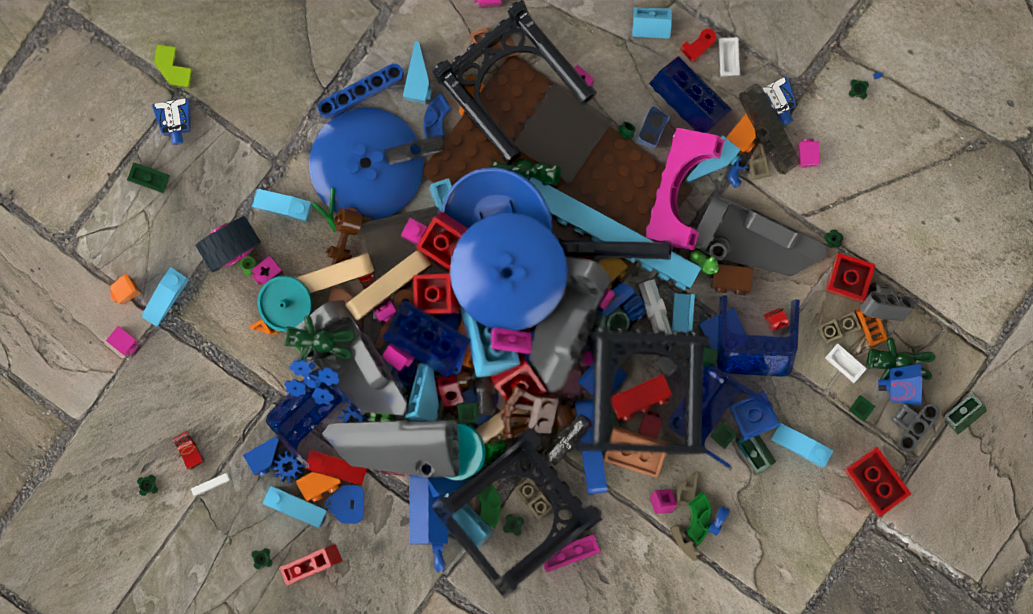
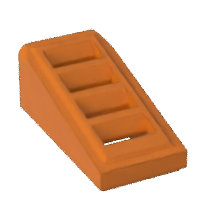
[854,308,888,347]

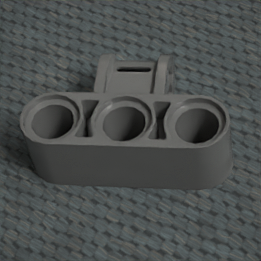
[860,282,915,321]
[890,403,940,452]

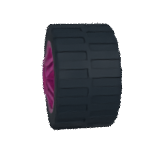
[196,216,261,272]

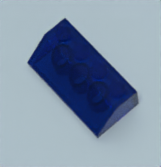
[649,56,732,133]
[381,300,471,378]

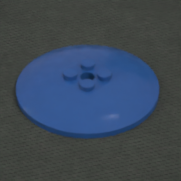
[309,108,424,221]
[441,167,552,278]
[450,213,567,330]

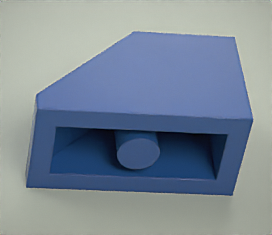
[243,436,280,477]

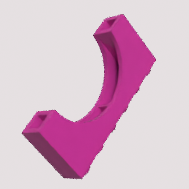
[646,128,725,251]

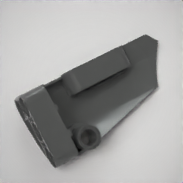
[695,193,828,276]
[530,257,611,392]
[295,300,408,415]
[322,420,459,478]

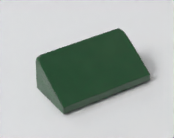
[943,393,987,435]
[736,435,776,474]

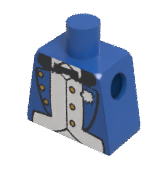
[752,76,796,126]
[152,98,191,145]

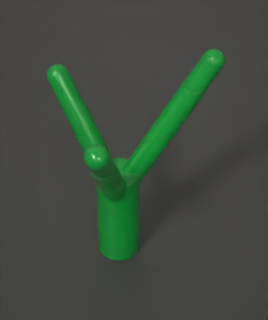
[312,187,336,232]

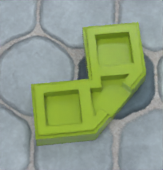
[154,44,192,88]

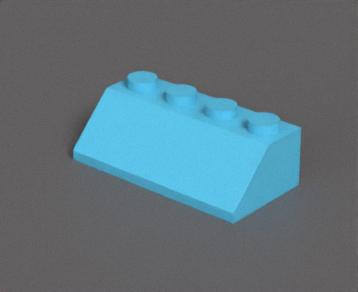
[460,306,520,377]

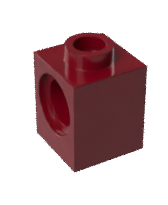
[437,373,464,407]
[638,411,663,439]

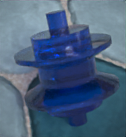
[398,364,418,383]

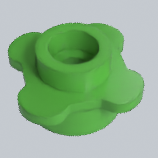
[237,253,259,275]

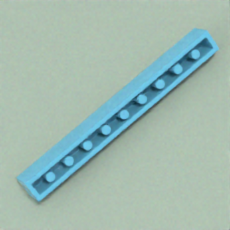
[530,178,701,290]

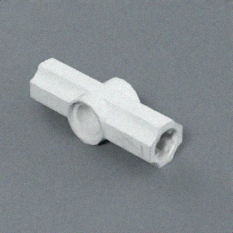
[638,279,672,335]

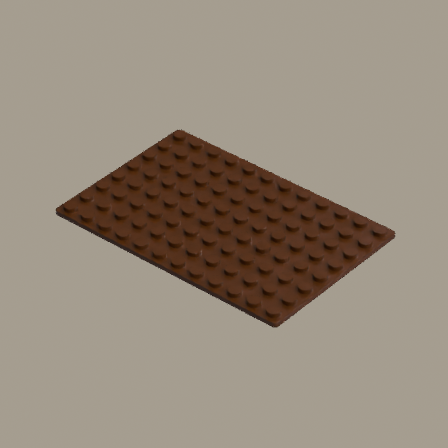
[422,55,693,284]

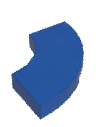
[423,93,452,145]

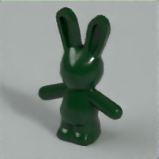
[492,158,562,186]
[284,315,354,361]
[866,337,936,380]

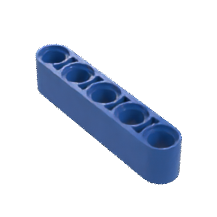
[318,63,404,119]
[575,399,607,495]

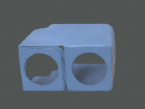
[636,106,671,149]

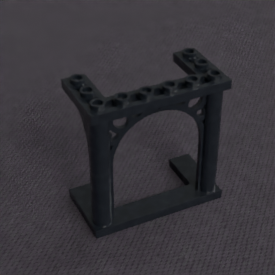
[576,328,709,455]
[431,428,603,599]

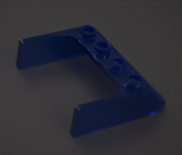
[717,295,800,377]
[668,365,774,471]
[266,369,364,468]

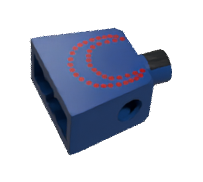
[878,364,922,405]

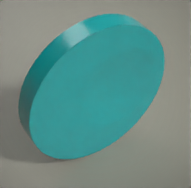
[257,275,313,332]
[446,424,485,480]

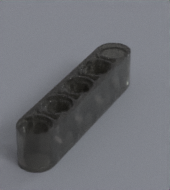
[739,84,800,175]

